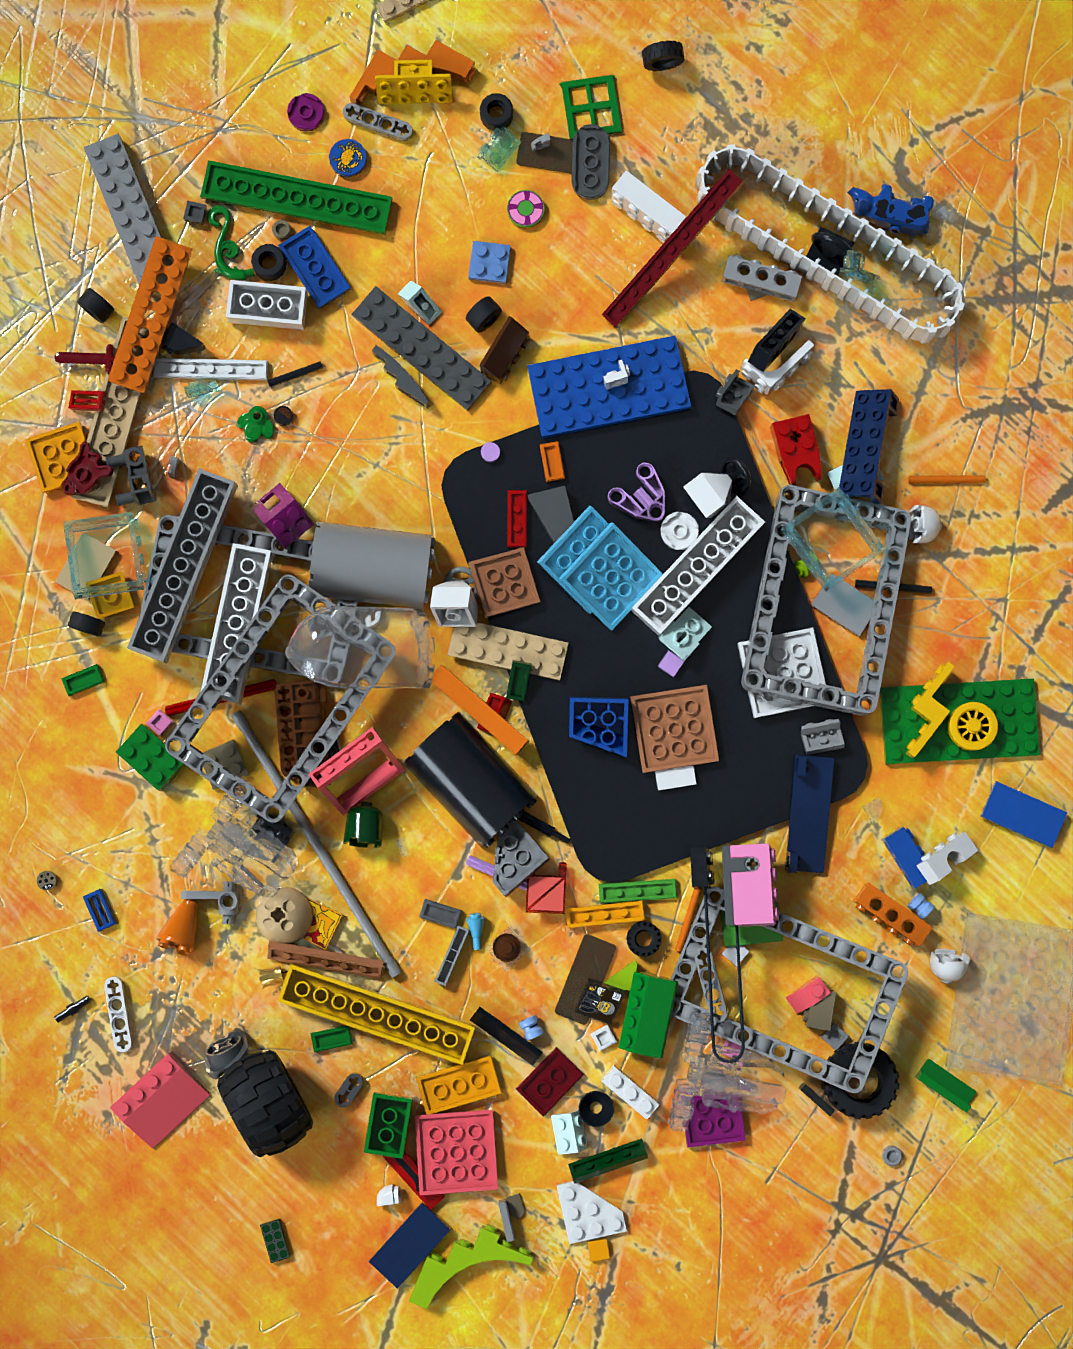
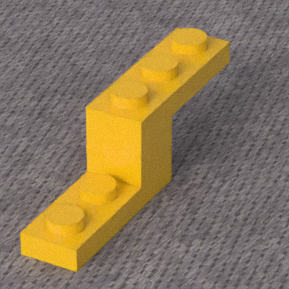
[906,662,955,758]

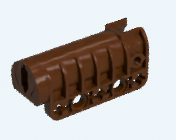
[275,680,331,788]

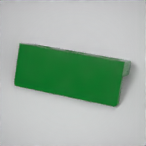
[915,1059,976,1113]

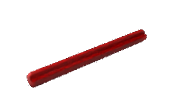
[165,679,277,716]

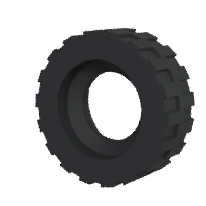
[642,40,685,71]

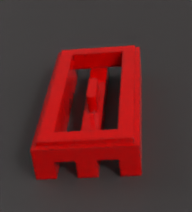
[68,390,107,411]

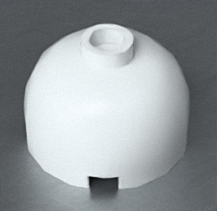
[908,505,942,544]
[930,949,970,983]

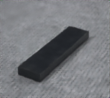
[470,1006,543,1066]

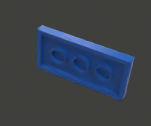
[278,226,351,309]

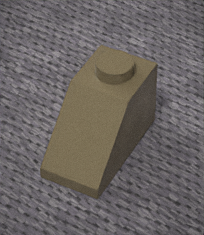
[802,990,836,1031]

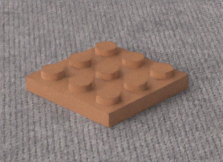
[468,547,540,618]

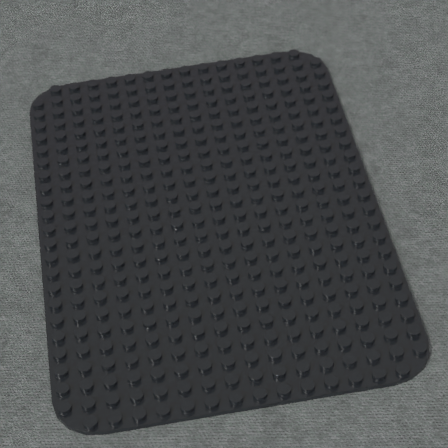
[441,370,868,883]

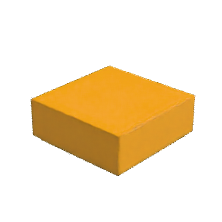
[587,1238,610,1262]

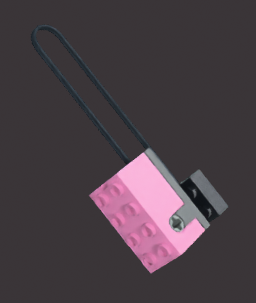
[690,843,779,1063]

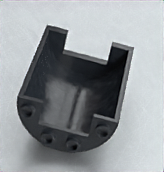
[403,712,538,848]

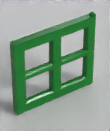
[559,75,622,140]

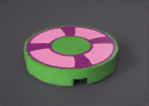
[507,190,545,228]

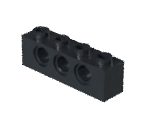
[748,309,806,372]

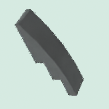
[372,345,429,408]

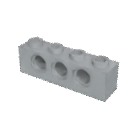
[721,255,802,302]

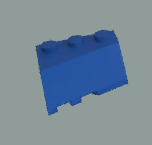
[569,697,628,757]

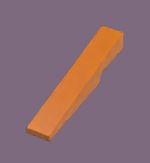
[429,664,529,756]

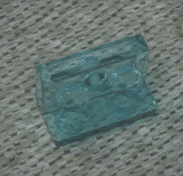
[477,127,521,172]

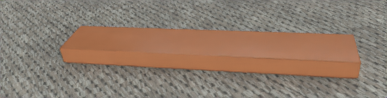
[267,941,384,979]

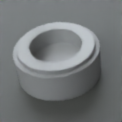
[882,1145,902,1166]

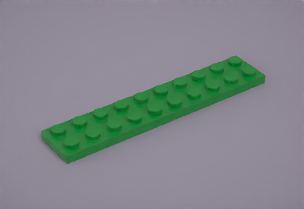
[200,160,393,235]

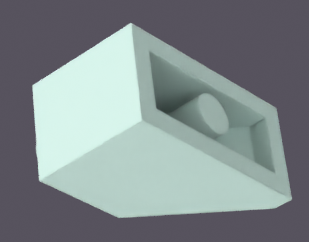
[398,281,442,325]

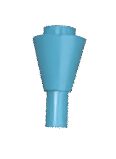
[466,913,485,950]

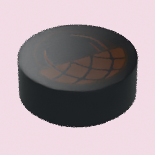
[274,406,293,426]

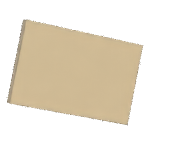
[55,532,117,600]

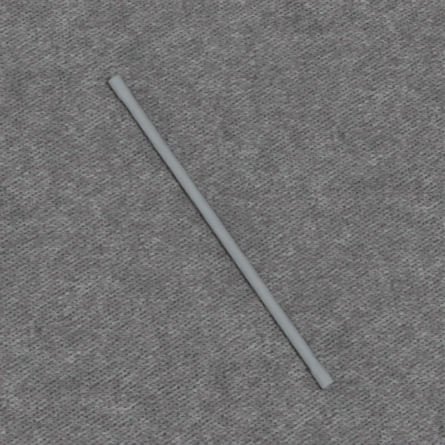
[231,710,401,978]

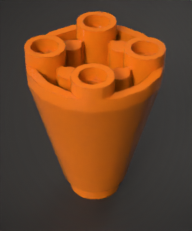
[156,899,198,956]

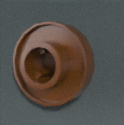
[492,933,521,962]

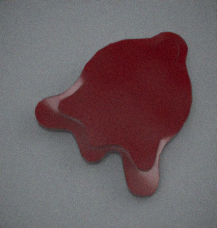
[63,442,114,496]

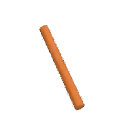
[908,475,986,483]
[675,889,701,952]

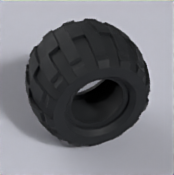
[217,1050,313,1157]

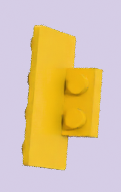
[375,60,453,104]

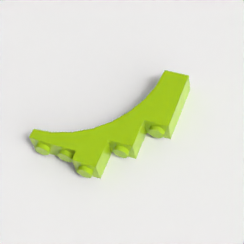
[409,1224,533,1309]

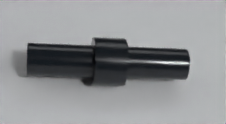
[54,995,91,1023]

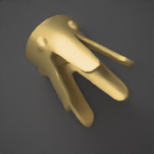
[257,966,288,989]

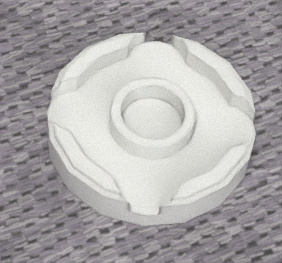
[660,512,698,550]

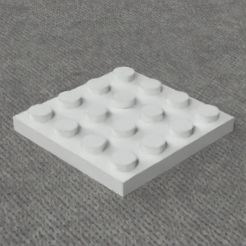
[737,628,829,718]

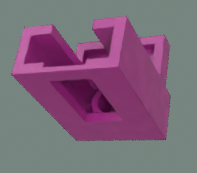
[251,483,315,548]

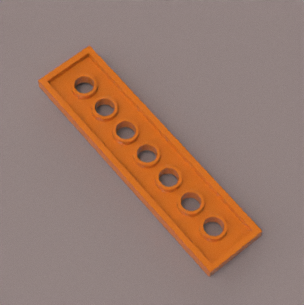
[107,236,193,394]

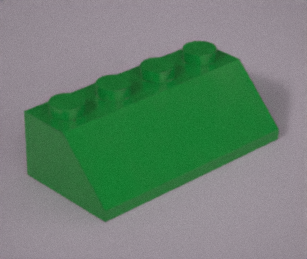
[618,972,678,1058]

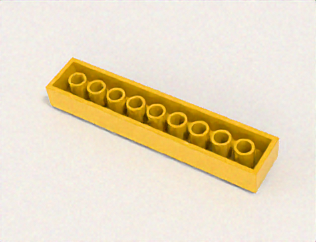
[277,963,476,1065]

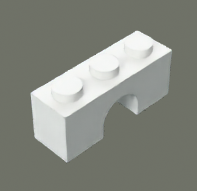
[916,831,978,885]
[601,1064,660,1119]

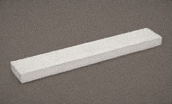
[153,358,268,381]

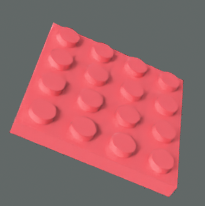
[415,1109,498,1195]

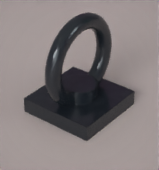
[806,227,855,276]

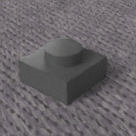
[183,201,207,225]

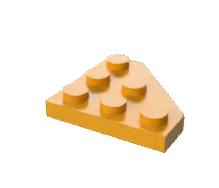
[25,421,86,494]

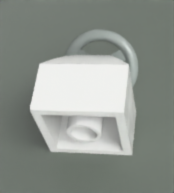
[430,567,479,627]

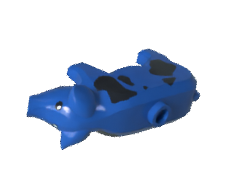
[847,184,934,236]

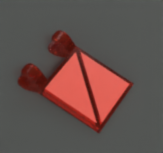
[526,862,567,914]

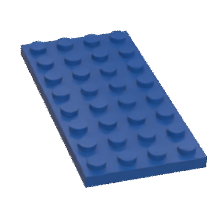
[527,335,691,439]

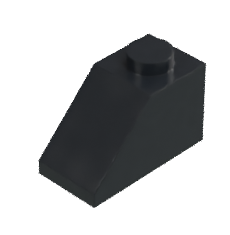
[161,322,206,355]

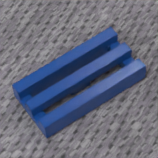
[83,889,117,932]

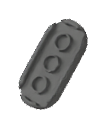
[572,124,610,200]

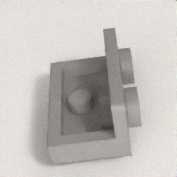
[801,719,845,755]

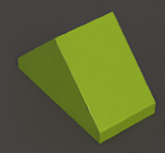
[603,960,637,991]

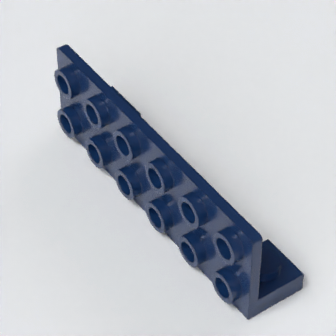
[838,389,899,504]
[785,755,834,873]

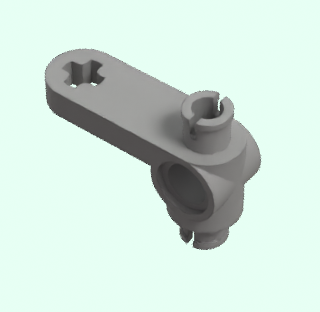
[181,881,240,924]

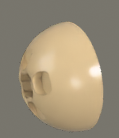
[256,887,313,944]

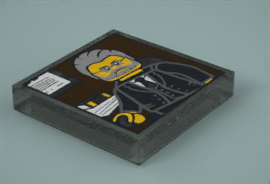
[575,978,625,1025]

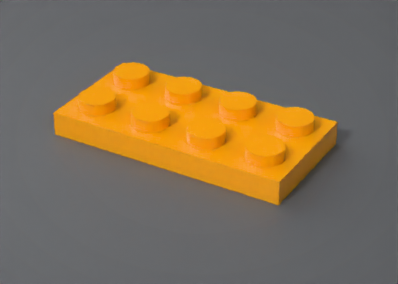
[416,1055,502,1115]

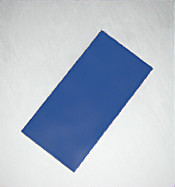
[980,781,1067,848]

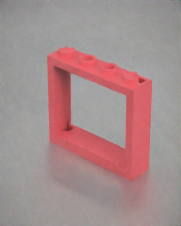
[309,728,405,816]

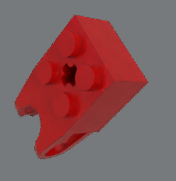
[770,414,822,486]

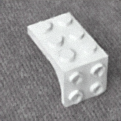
[741,340,814,395]

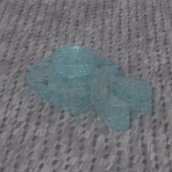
[184,381,219,398]

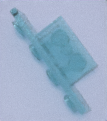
[840,250,880,283]

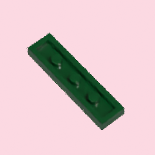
[568,1138,648,1184]

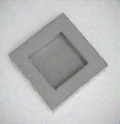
[821,1023,849,1050]

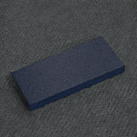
[369,1202,451,1289]

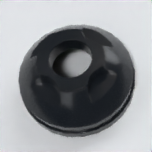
[578,1091,614,1127]

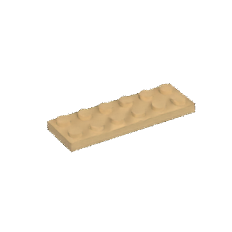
[448,623,568,681]

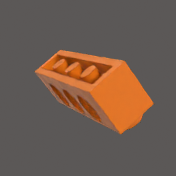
[853,882,933,947]

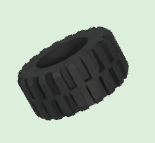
[822,1042,900,1119]

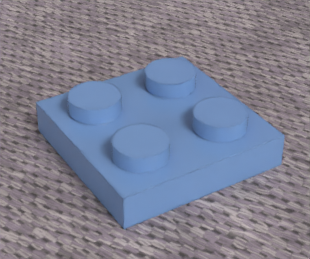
[468,241,510,284]

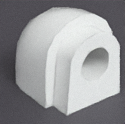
[377,1184,403,1207]

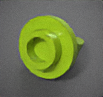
[793,557,814,578]

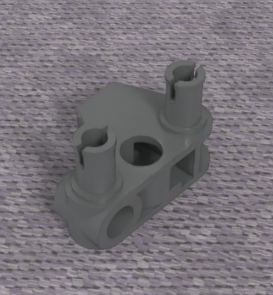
[106,445,157,507]

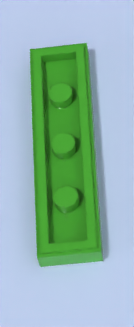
[599,879,677,903]

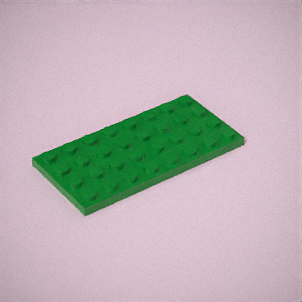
[880,678,1040,764]

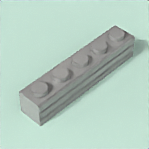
[434,925,469,986]

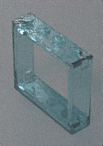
[781,487,885,592]
[63,512,147,600]

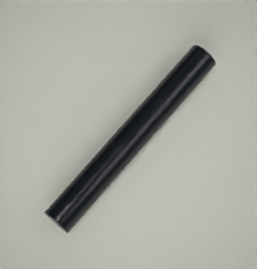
[267,361,323,387]

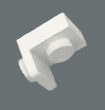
[604,360,630,390]

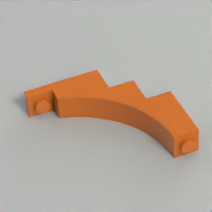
[349,40,476,105]

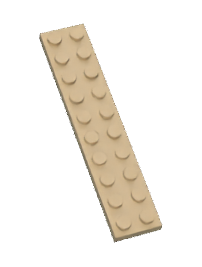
[71,316,149,508]

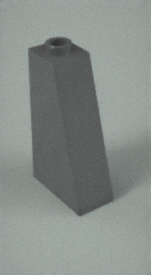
[528,486,574,544]

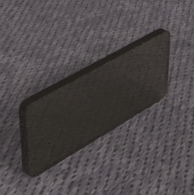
[516,132,573,174]
[555,934,616,1025]

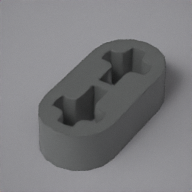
[334,1073,363,1107]

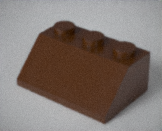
[480,316,531,384]

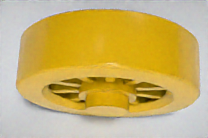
[947,702,998,751]

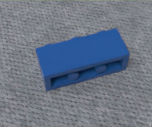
[882,827,927,889]

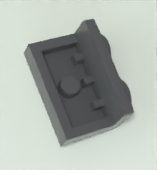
[716,369,755,415]

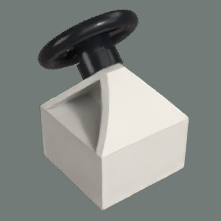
[684,457,751,518]

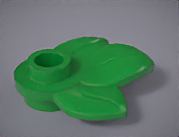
[237,406,274,443]

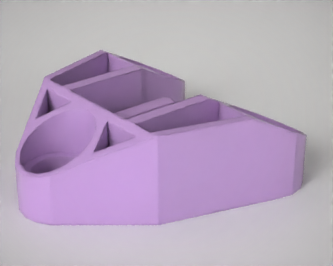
[608,463,665,522]

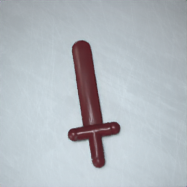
[55,344,115,374]

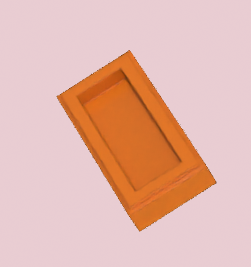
[540,441,565,483]

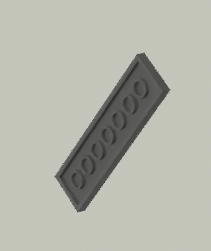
[351,286,492,411]

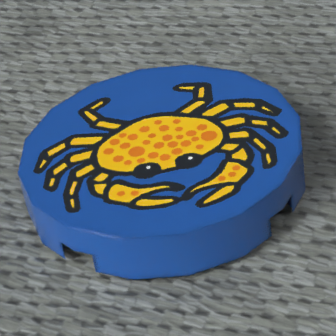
[329,139,367,177]

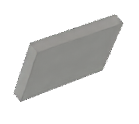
[810,573,874,637]

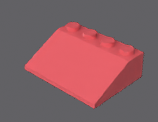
[110,1052,211,1149]

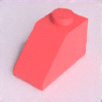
[786,975,831,1014]

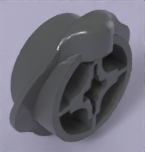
[205,1028,249,1080]

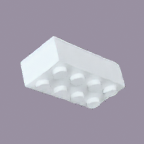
[611,171,686,243]
[226,280,308,330]

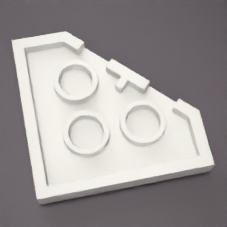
[557,1181,627,1244]

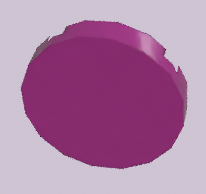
[287,93,325,132]

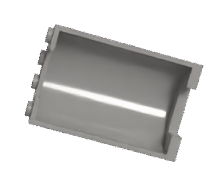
[309,521,435,609]

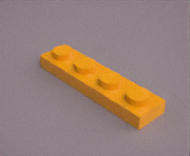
[565,901,644,928]

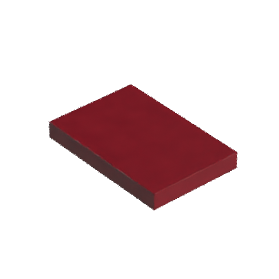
[516,1047,584,1117]

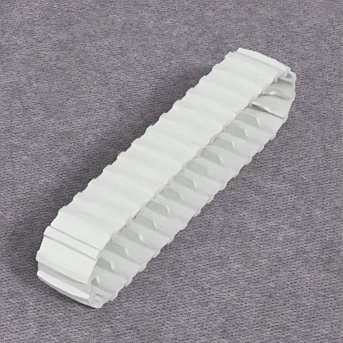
[695,144,965,344]

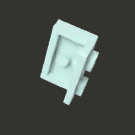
[551,1110,587,1155]

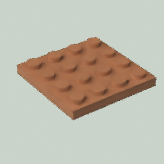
[630,685,719,773]

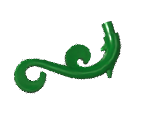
[207,205,255,281]

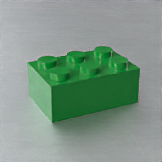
[116,723,186,791]
[363,1092,413,1159]

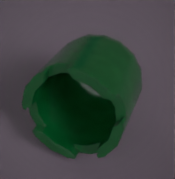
[343,802,383,848]

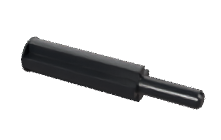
[518,810,570,844]

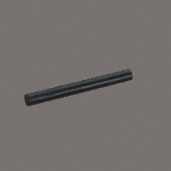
[855,580,932,594]

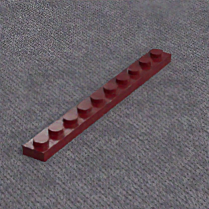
[602,169,744,328]

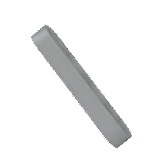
[343,103,413,141]
[694,947,728,1023]

